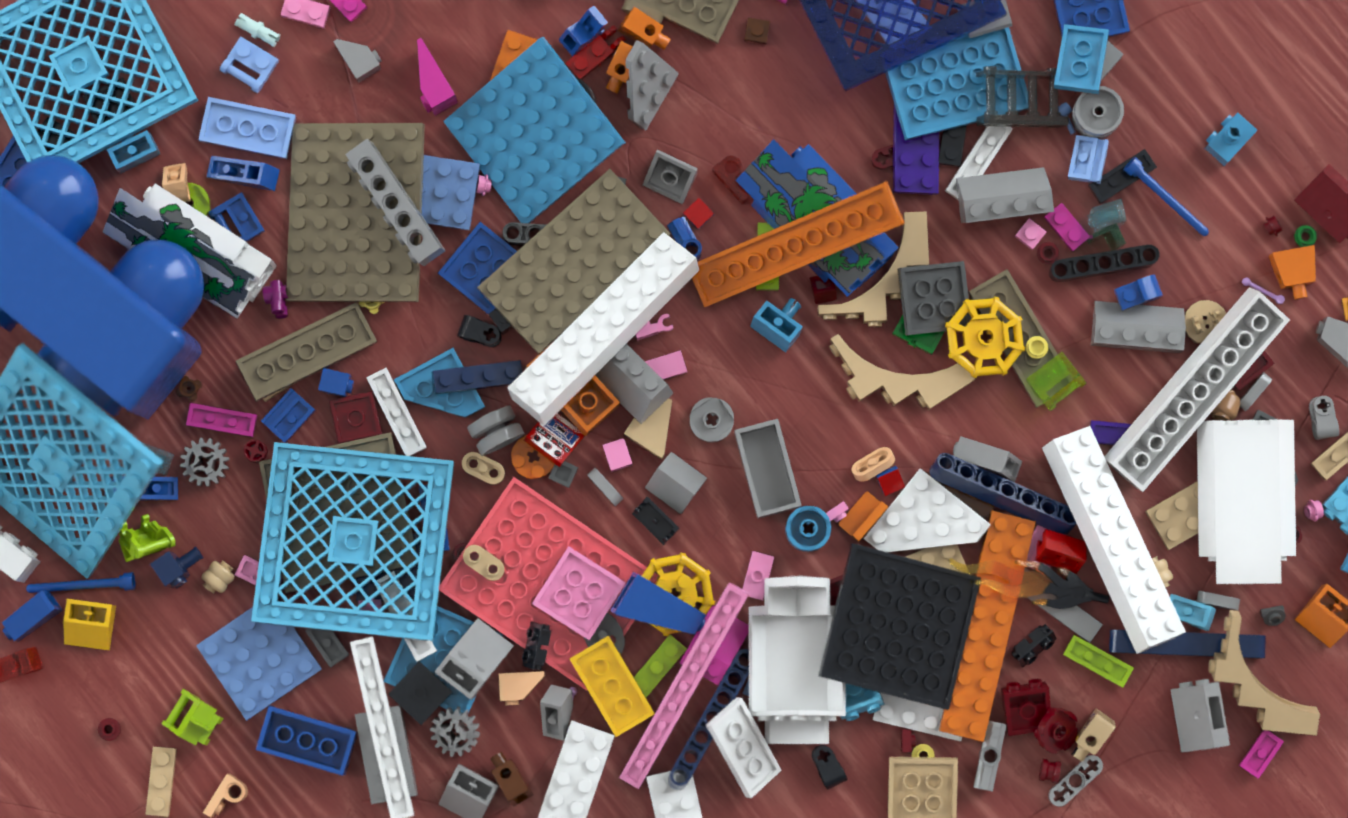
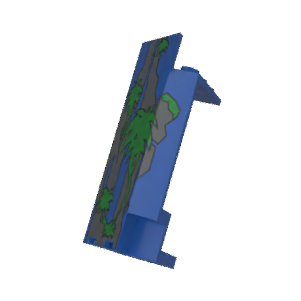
[735,139,899,297]

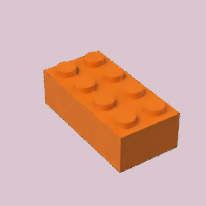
[525,341,620,437]

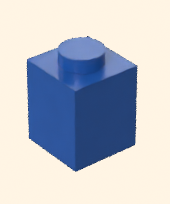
[318,368,354,397]

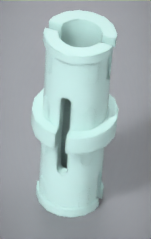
[235,13,281,47]

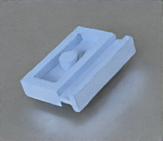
[1068,135,1109,184]

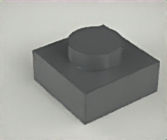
[548,461,578,488]

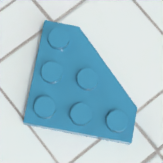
[394,348,485,418]

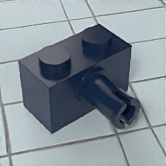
[150,546,204,589]

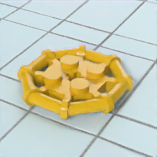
[945,296,1026,378]
[642,552,715,637]

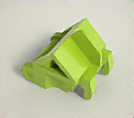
[119,514,176,562]
[161,689,224,746]

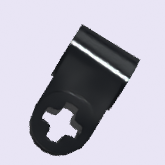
[457,315,502,348]
[812,745,848,790]

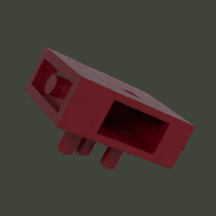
[1294,164,1348,243]

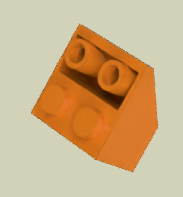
[1294,584,1348,648]

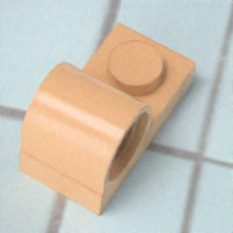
[162,163,190,202]
[203,773,248,818]

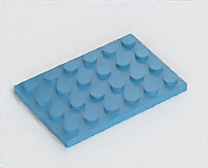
[880,27,1032,140]

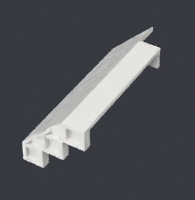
[1197,420,1296,584]

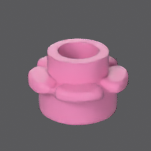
[476,174,492,196]
[1304,500,1324,522]

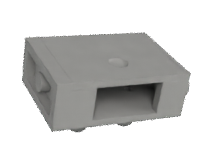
[1170,679,1230,752]

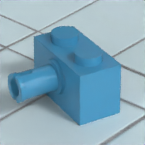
[1204,112,1257,166]
[107,130,161,174]
[750,298,803,352]

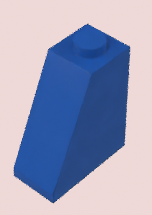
[2,590,63,642]

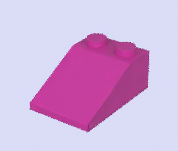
[417,38,458,116]
[679,605,749,686]

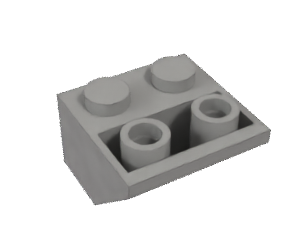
[438,764,499,818]

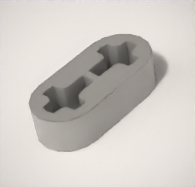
[1240,372,1273,411]
[587,468,623,506]
[1196,591,1240,611]

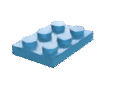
[1054,24,1109,94]

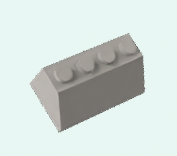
[956,167,1054,223]
[1091,301,1186,353]
[595,344,673,424]

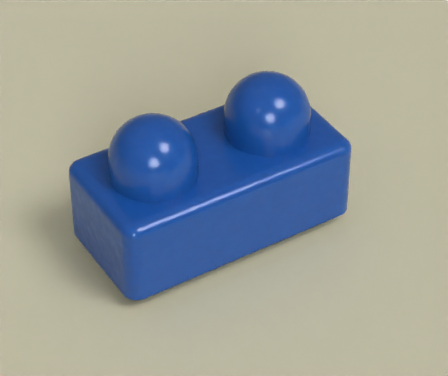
[0,155,204,420]

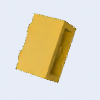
[63,599,116,650]

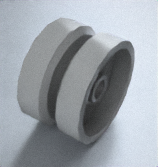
[1072,86,1124,139]
[467,405,525,456]

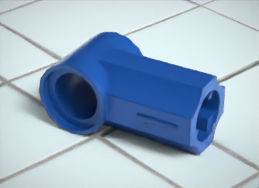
[667,217,702,260]

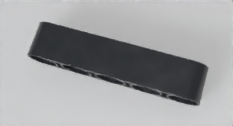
[1049,245,1159,282]

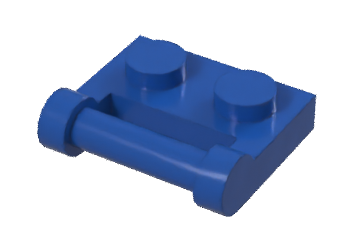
[208,192,265,242]

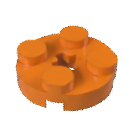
[511,434,555,479]

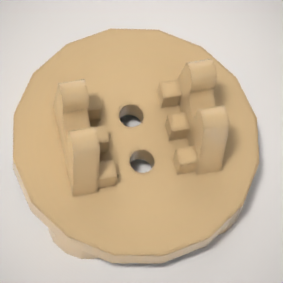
[1185,300,1226,344]

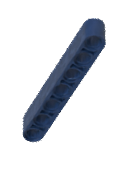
[929,453,1077,535]
[1109,630,1266,658]
[668,649,749,790]

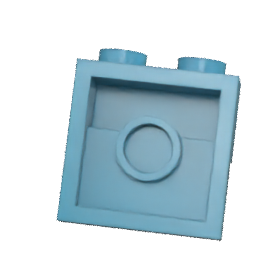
[1322,476,1348,535]
[840,684,884,721]

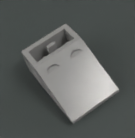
[435,618,514,700]

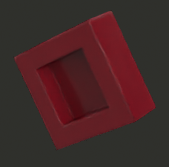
[900,729,916,752]

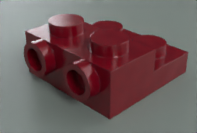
[1001,678,1051,736]

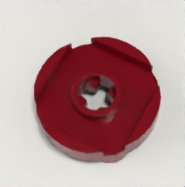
[1034,707,1078,754]

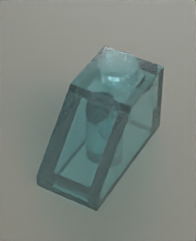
[1087,199,1127,233]

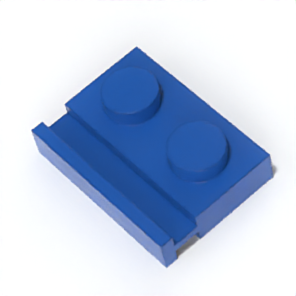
[261,388,316,443]

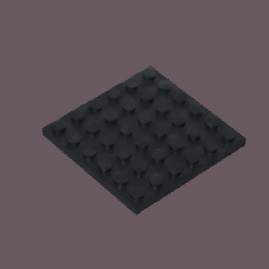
[818,543,981,710]

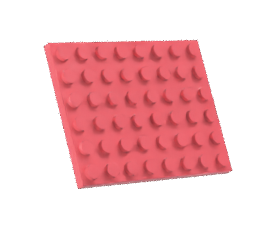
[439,477,659,691]

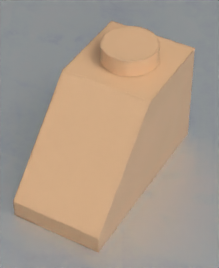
[499,671,545,705]

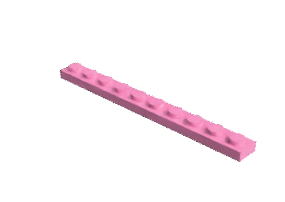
[619,582,749,789]

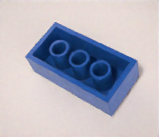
[256,706,358,776]

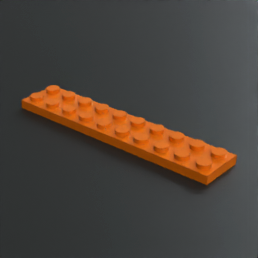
[692,181,905,308]
[939,511,1036,742]

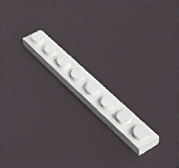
[350,637,415,818]

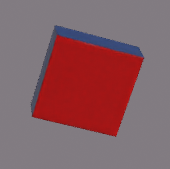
[683,198,714,230]
[876,466,905,496]

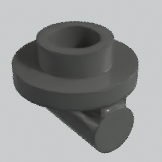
[1260,605,1286,626]

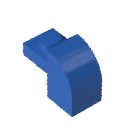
[558,6,608,56]
[1114,274,1163,311]

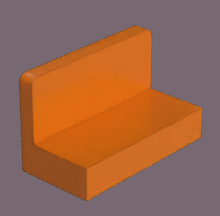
[838,491,888,542]

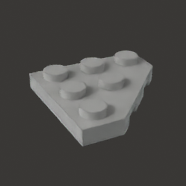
[625,40,679,130]

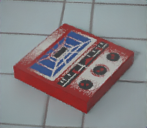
[524,413,585,467]

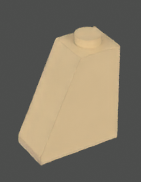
[624,398,672,460]

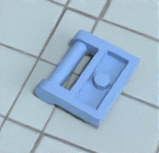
[219,36,279,93]

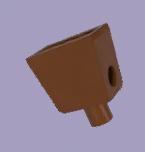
[490,752,533,806]

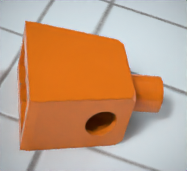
[617,7,671,50]
[606,41,633,94]
[1269,245,1316,300]

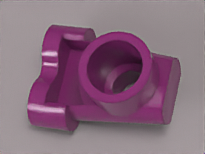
[263,280,288,319]

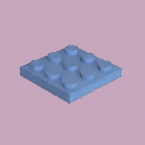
[422,155,480,231]

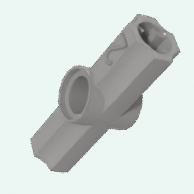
[973,721,1006,792]

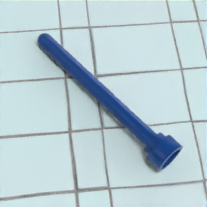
[1123,157,1209,236]
[26,572,136,593]

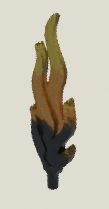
[948,558,1110,609]

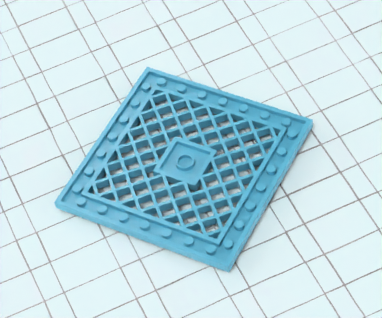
[0,0,199,163]
[0,343,163,579]
[251,442,454,641]

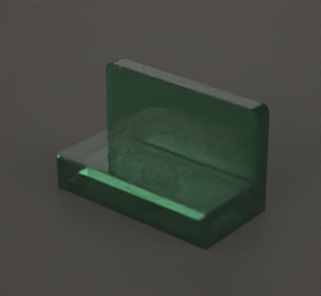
[1087,223,1126,251]

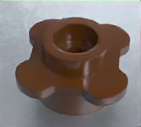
[176,376,202,401]

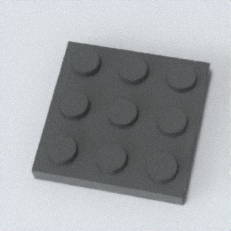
[898,261,971,336]

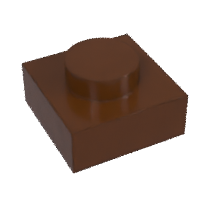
[744,18,770,44]

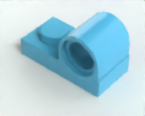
[1170,594,1216,631]

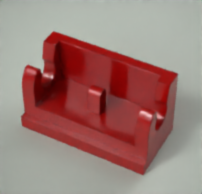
[1035,529,1086,574]

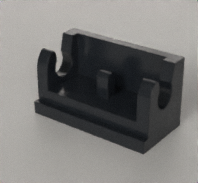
[632,496,680,545]

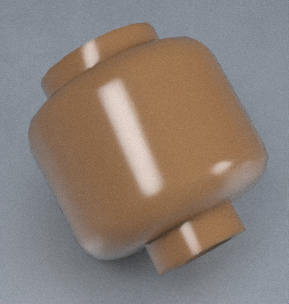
[1210,390,1240,421]

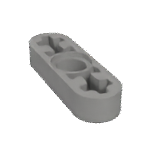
[1048,755,1103,806]

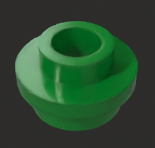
[1294,225,1317,247]

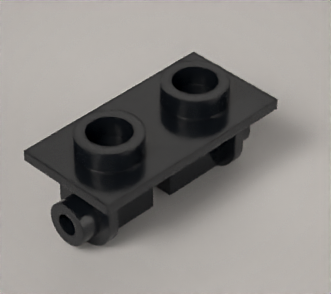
[522,621,552,670]
[1011,624,1057,668]

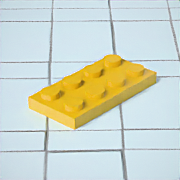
[570,635,655,737]

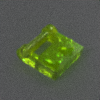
[1026,352,1086,411]

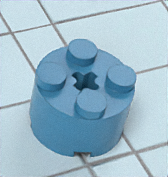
[785,506,831,552]

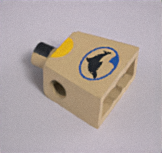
[1072,708,1116,762]

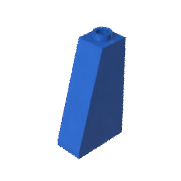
[610,572,706,635]

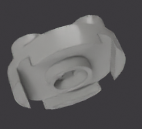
[690,397,734,443]

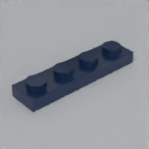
[432,360,523,394]

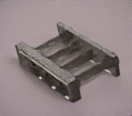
[976,66,1069,128]

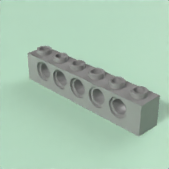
[345,139,446,266]

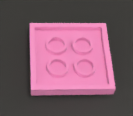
[532,546,626,640]

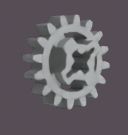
[180,438,230,487]
[430,707,480,757]

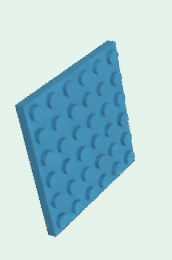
[443,37,626,223]

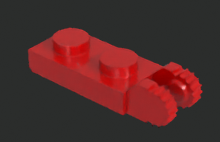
[566,25,627,80]

